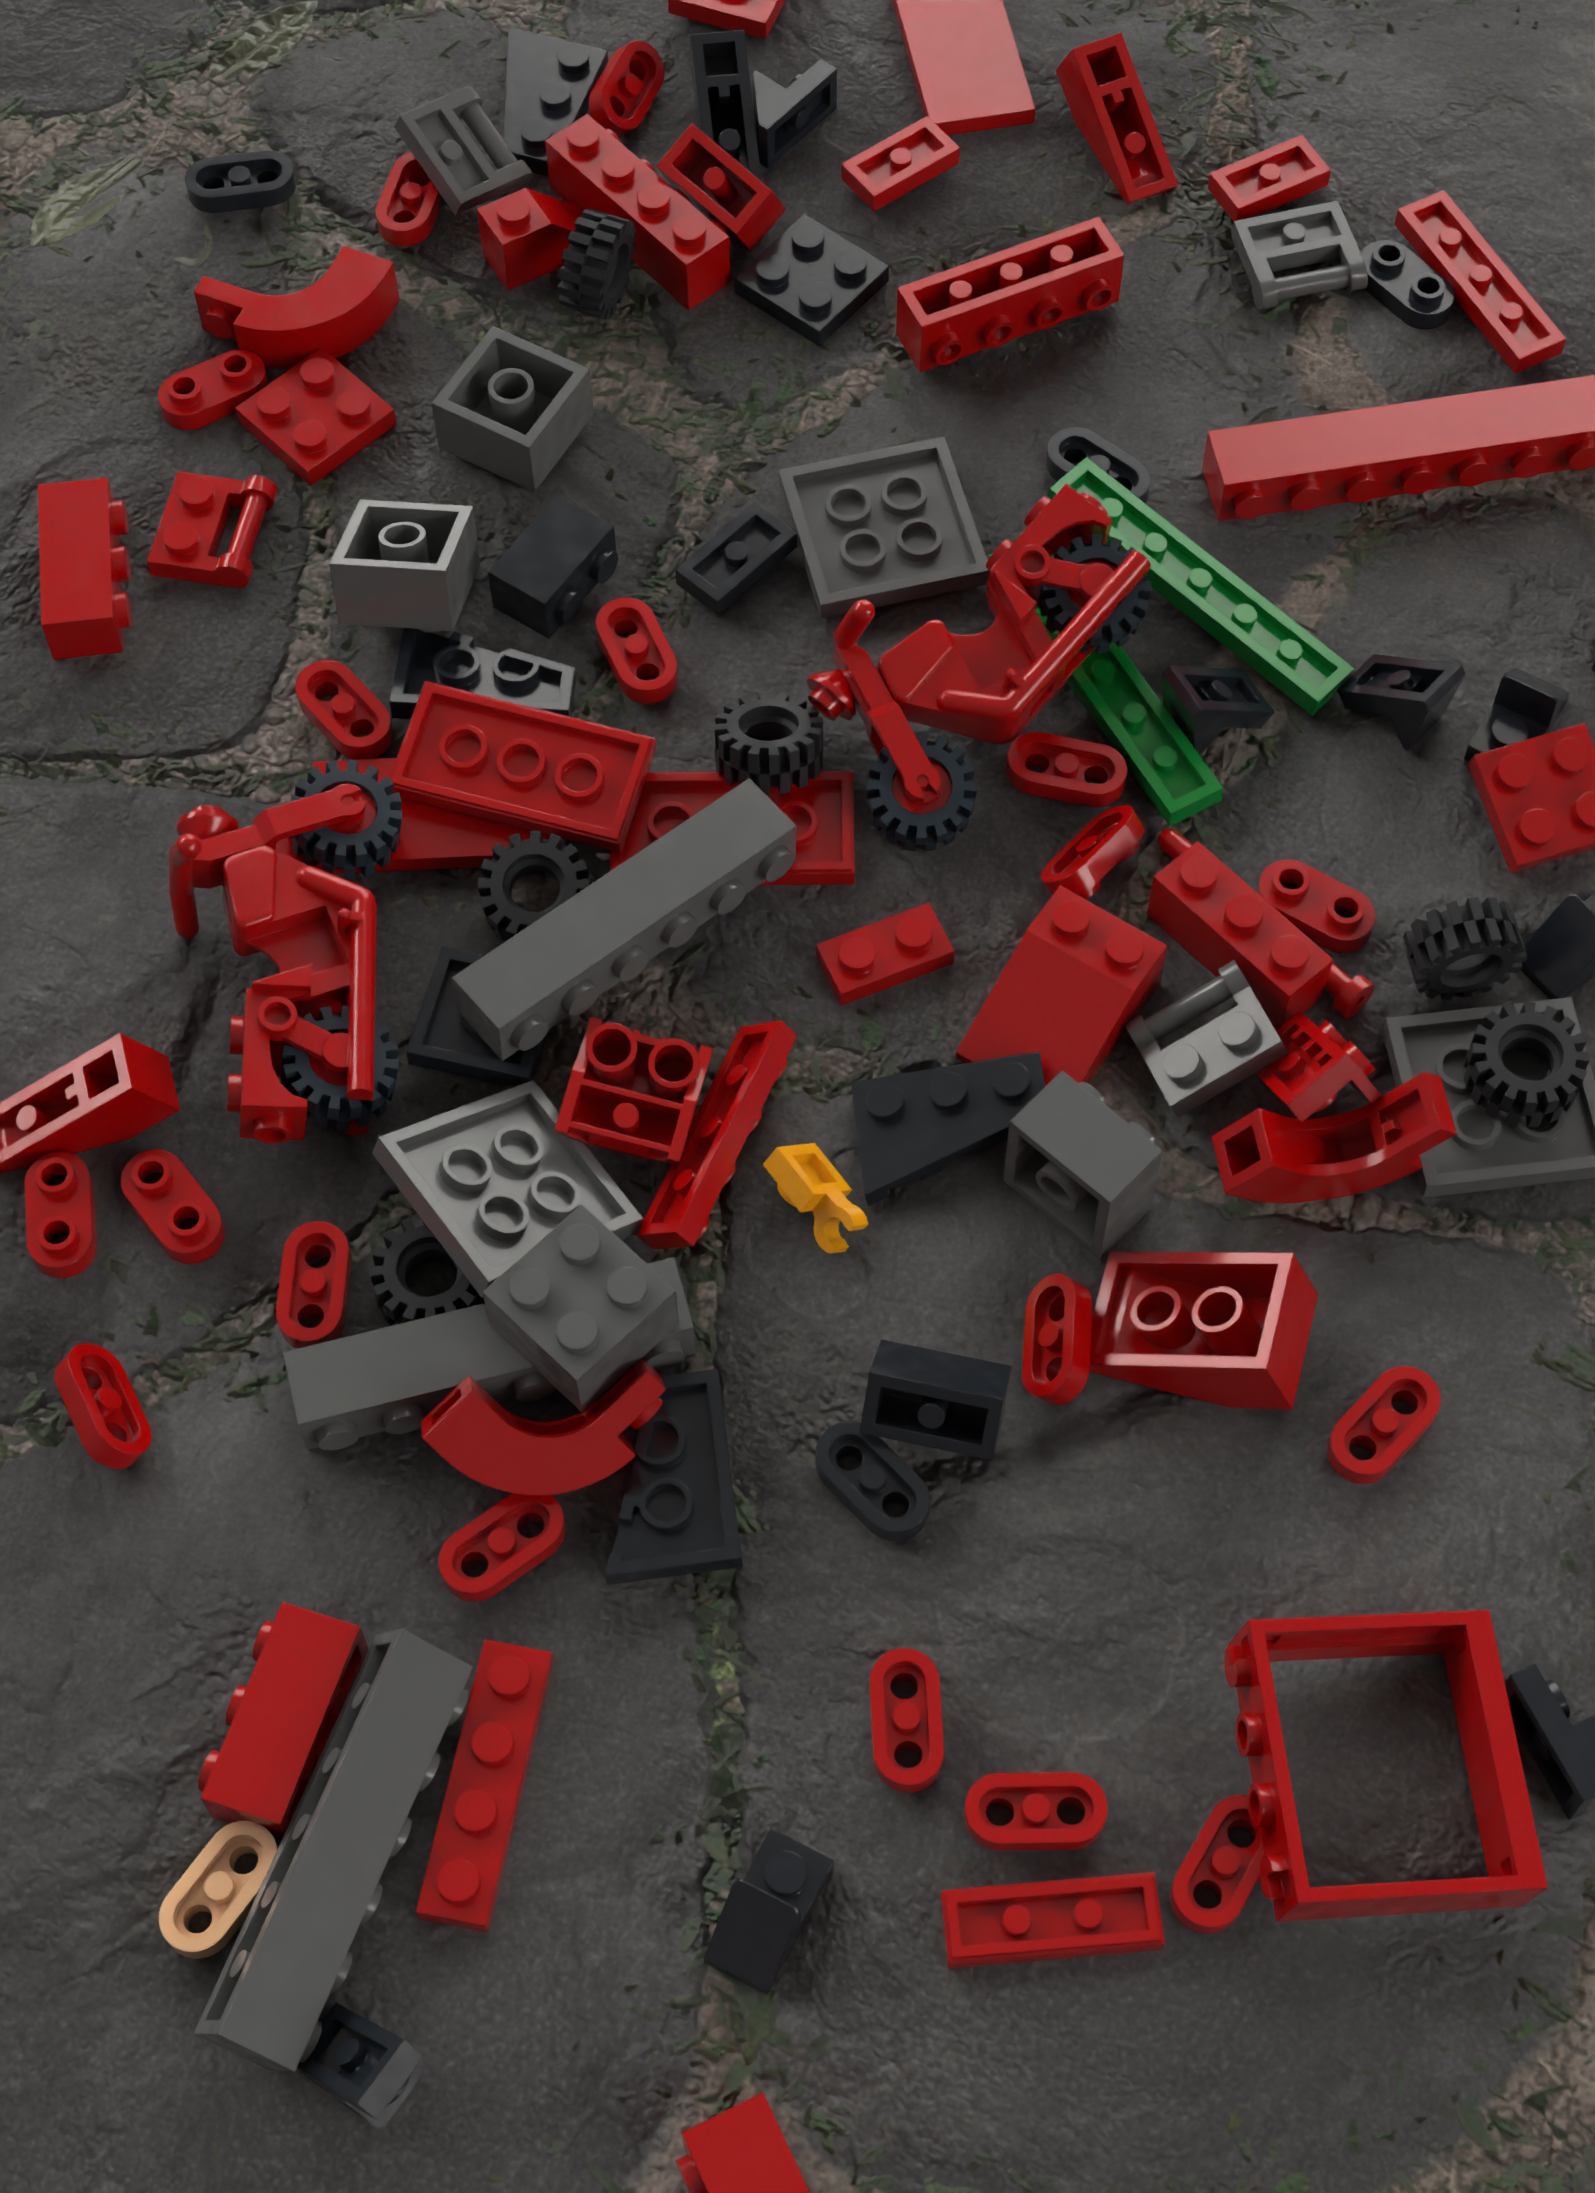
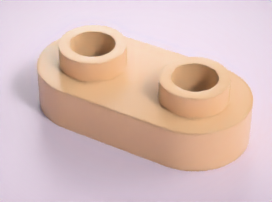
[159,1821,278,1959]

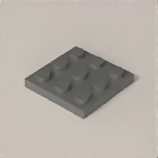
[779,436,989,619]
[1382,997,1595,1198]
[372,1080,644,1298]

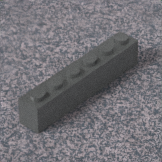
[452,778,797,1061]
[283,1257,696,1450]
[193,1628,473,2072]

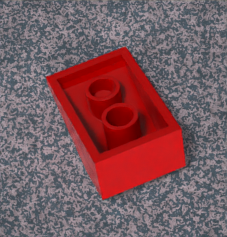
[955,885,1167,1086]
[1089,1252,1318,1410]

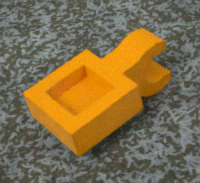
[763,1143,868,1254]

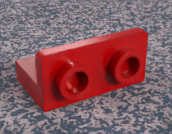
[1254,1011,1382,1122]

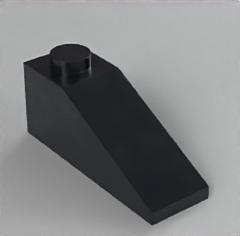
[689,29,762,182]

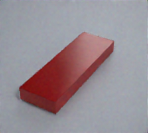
[940,1872,1165,1968]

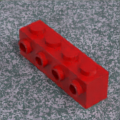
[545,114,731,310]
[896,217,1124,372]

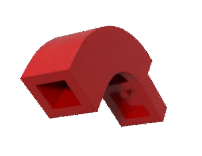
[194,246,400,368]
[1211,1071,1457,1204]
[421,1357,666,1495]

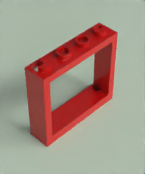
[1224,1610,1548,1922]

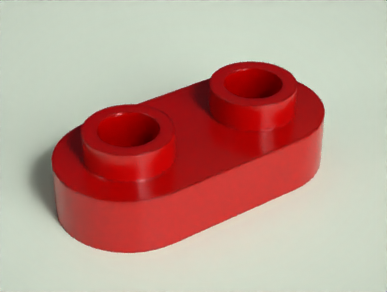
[589,40,665,136]
[376,152,444,246]
[158,350,268,430]
[596,598,678,704]
[295,660,393,760]
[1006,732,1127,807]
[1040,805,1145,899]
[1257,859,1375,953]
[121,1149,225,1264]
[24,1152,97,1278]
[276,1221,352,1349]
[1022,1273,1092,1406]
[54,1343,152,1469]
[1327,1366,1441,1484]
[439,1493,565,1602]
[869,1648,944,1793]
[964,1772,1108,1851]
[1170,1794,1265,1934]

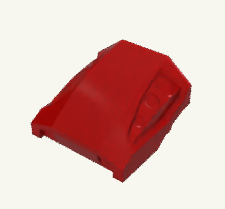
[555,1017,713,1165]

